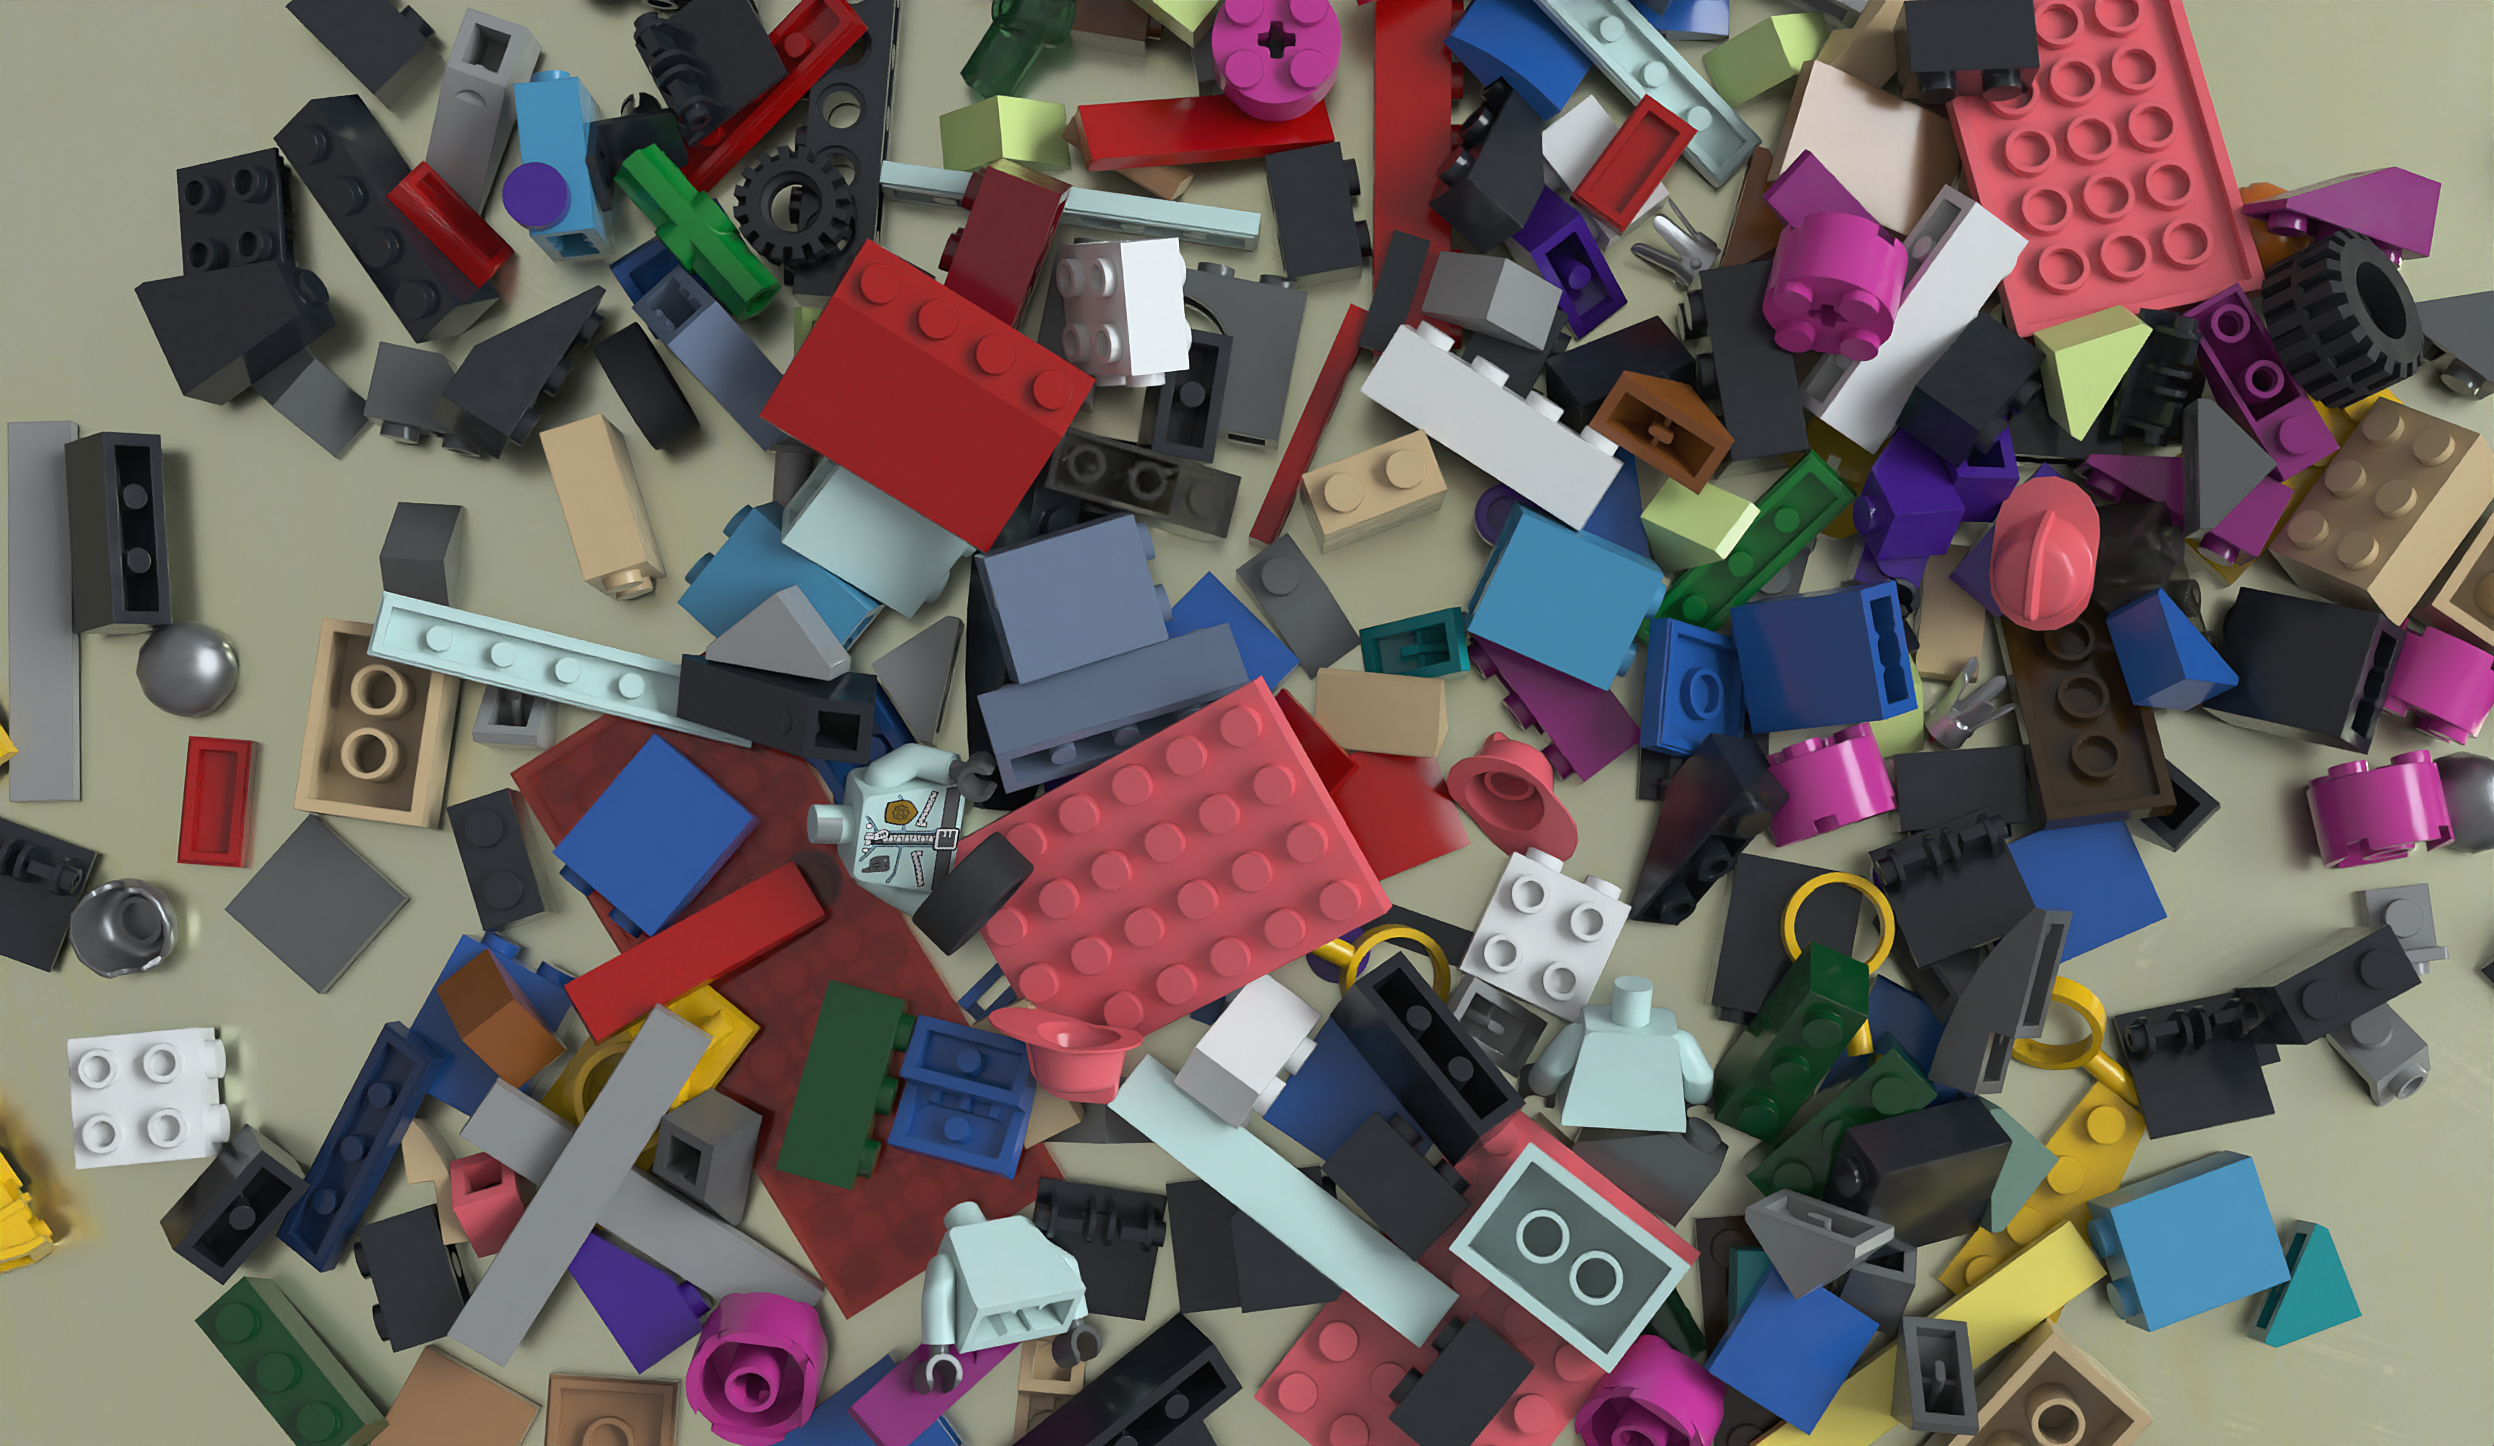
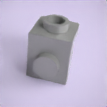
[2326,1002,2431,1107]

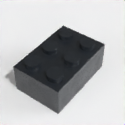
[1677,259,1809,480]

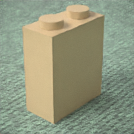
[539,414,666,600]
[1300,429,1447,555]

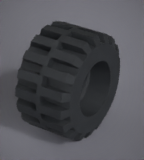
[2261,229,2424,409]

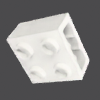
[1056,238,1192,387]
[1456,847,1632,1024]
[67,1027,230,1169]

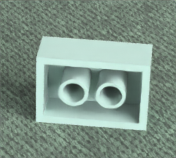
[1449,1142,1691,1374]

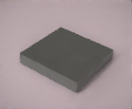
[224,813,410,994]

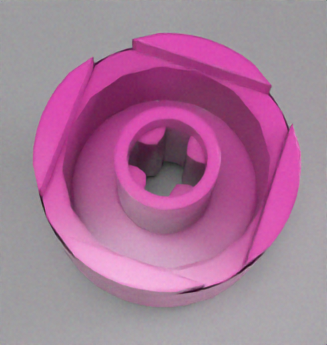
[1212,0,1341,121]
[1763,212,1909,361]
[2381,618,2494,746]
[1766,722,1898,848]
[2306,750,2455,869]
[685,1292,828,1446]
[1574,1335,1727,1446]

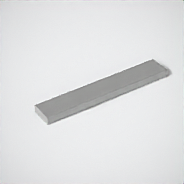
[7,420,80,803]
[447,1003,713,1368]
[459,1077,824,1307]

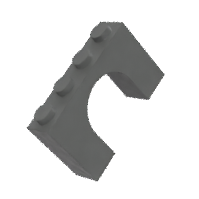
[1037,237,1308,450]

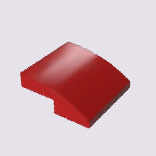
[1331,751,1471,882]

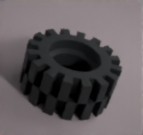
[733,145,856,270]

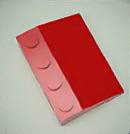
[758,238,1096,554]

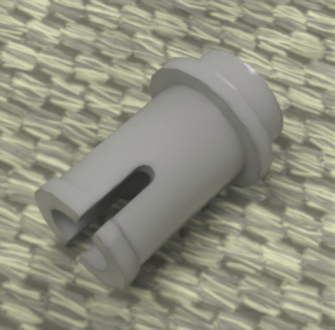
[769,436,820,508]

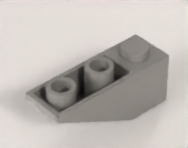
[425,7,542,216]

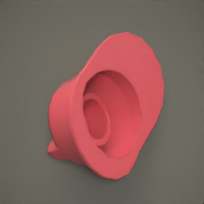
[1989,476,2100,631]
[1446,731,1579,862]
[988,1007,1144,1104]

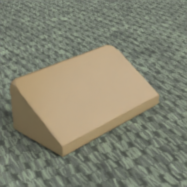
[1315,668,1448,758]

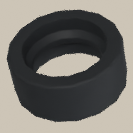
[594,322,699,450]
[912,832,1034,956]

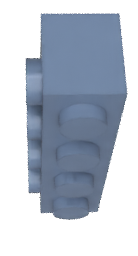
[977,622,1250,794]

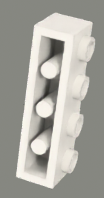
[1799,184,2029,455]
[1360,320,1625,531]

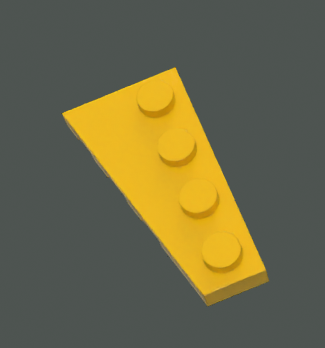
[1933,1079,2146,1345]

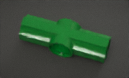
[613,143,782,323]

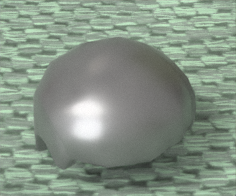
[136,620,238,717]
[2434,751,2494,854]
[68,878,178,979]

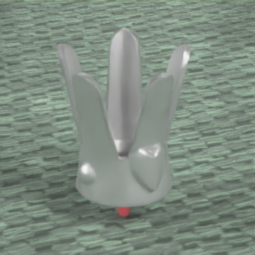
[1631,198,1722,288]
[1923,656,2017,749]

